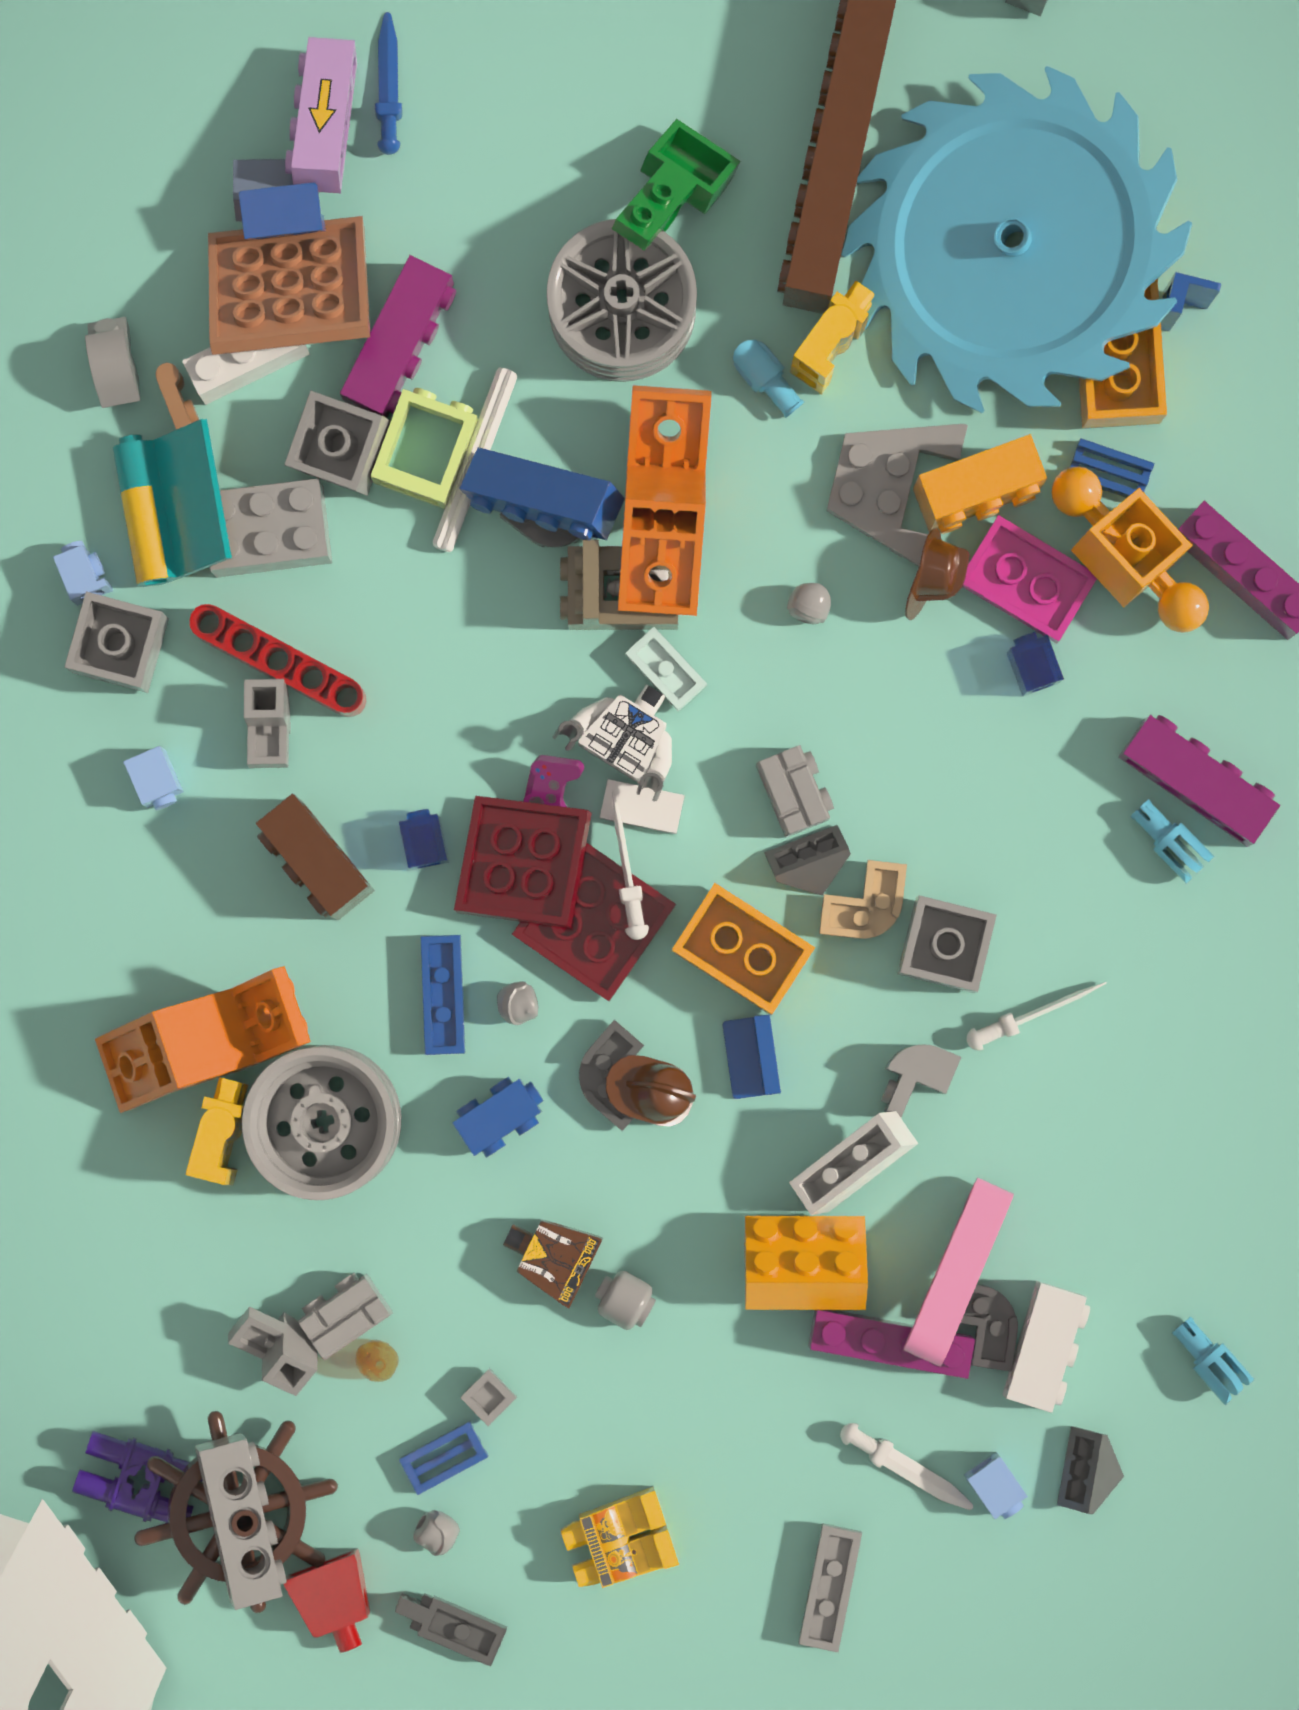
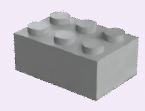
[210,478,332,578]

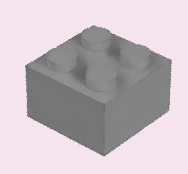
[284,390,391,496]
[65,591,169,693]
[897,895,997,993]

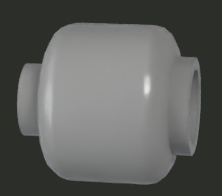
[595,1271,656,1330]

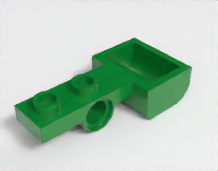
[612,118,741,251]

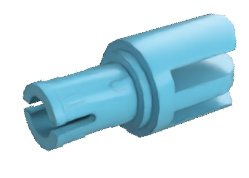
[733,340,805,418]
[1131,799,1215,884]
[1172,1317,1254,1405]

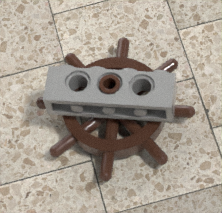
[134,1411,338,1613]

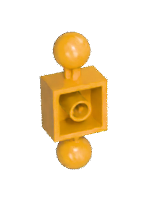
[1051,466,1209,633]

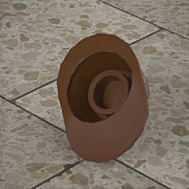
[905,528,970,620]
[606,1055,696,1127]

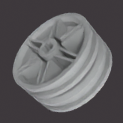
[547,219,697,382]
[242,1045,402,1200]

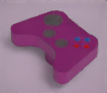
[523,755,584,807]

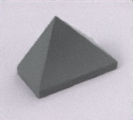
[764,825,851,895]
[1057,1426,1124,1514]

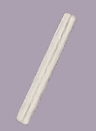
[433,367,517,552]

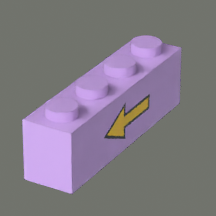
[285,37,357,194]

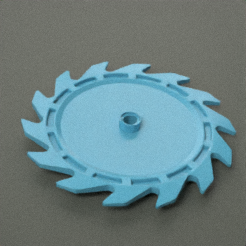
[841,66,1192,413]

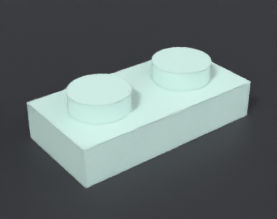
[625,627,707,712]

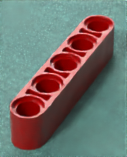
[189,604,367,717]

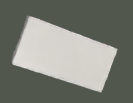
[600,779,685,834]

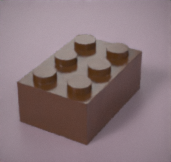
[256,793,375,920]

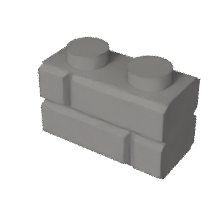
[756,745,834,838]
[298,1273,393,1361]

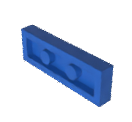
[421,935,465,1055]

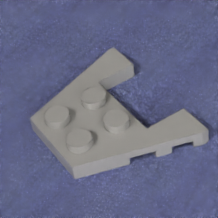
[827,424,968,568]

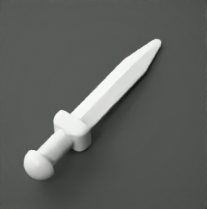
[612,791,649,940]
[966,982,1107,1051]
[840,1423,973,1510]

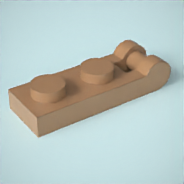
[155,363,199,430]

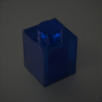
[1007,632,1064,697]
[399,809,449,871]

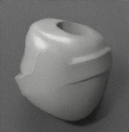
[787,583,831,624]
[497,981,538,1025]
[413,1510,460,1556]

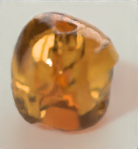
[355,1340,399,1382]

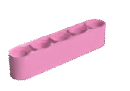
[903,1177,1014,1367]

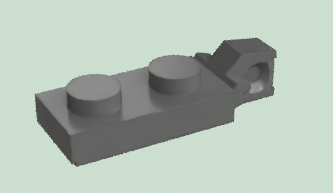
[395,1593,507,1666]

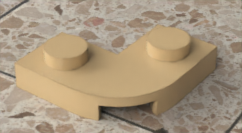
[819,860,907,939]

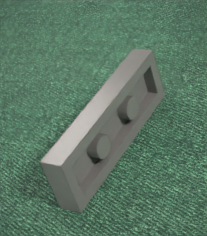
[798,1523,862,1652]

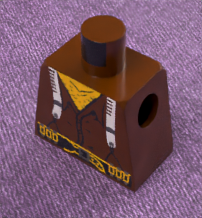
[503,1219,603,1308]

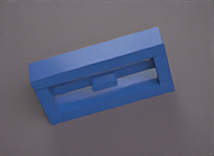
[1070,438,1155,498]
[399,1421,489,1495]

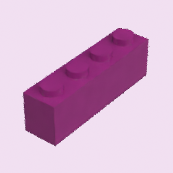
[340,255,457,418]
[1178,500,1299,640]
[1118,715,1281,847]
[808,1310,975,1379]

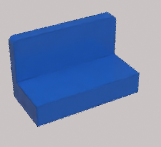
[239,183,326,240]
[1161,272,1221,331]
[722,1014,781,1099]

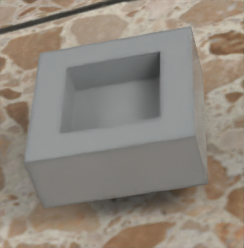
[460,1368,517,1426]

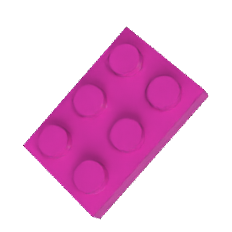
[963,515,1097,644]

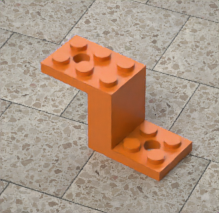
[618,385,712,616]
[95,966,311,1113]

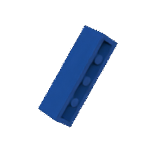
[459,447,625,541]

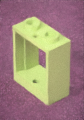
[370,388,478,509]

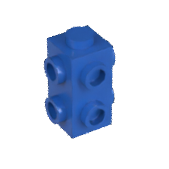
[453,1077,544,1158]

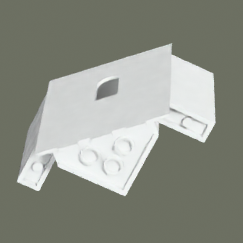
[0,1498,167,1710]

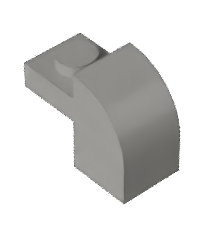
[85,316,140,408]
[244,679,291,768]
[881,1044,961,1117]
[228,1307,318,1396]

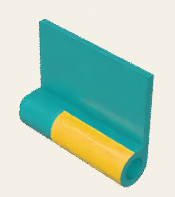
[113,419,232,587]

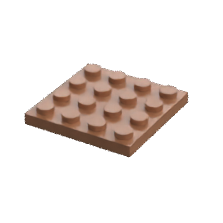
[208,216,370,355]

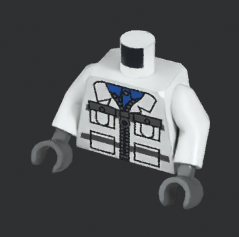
[553,685,672,802]

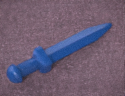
[375,12,402,155]

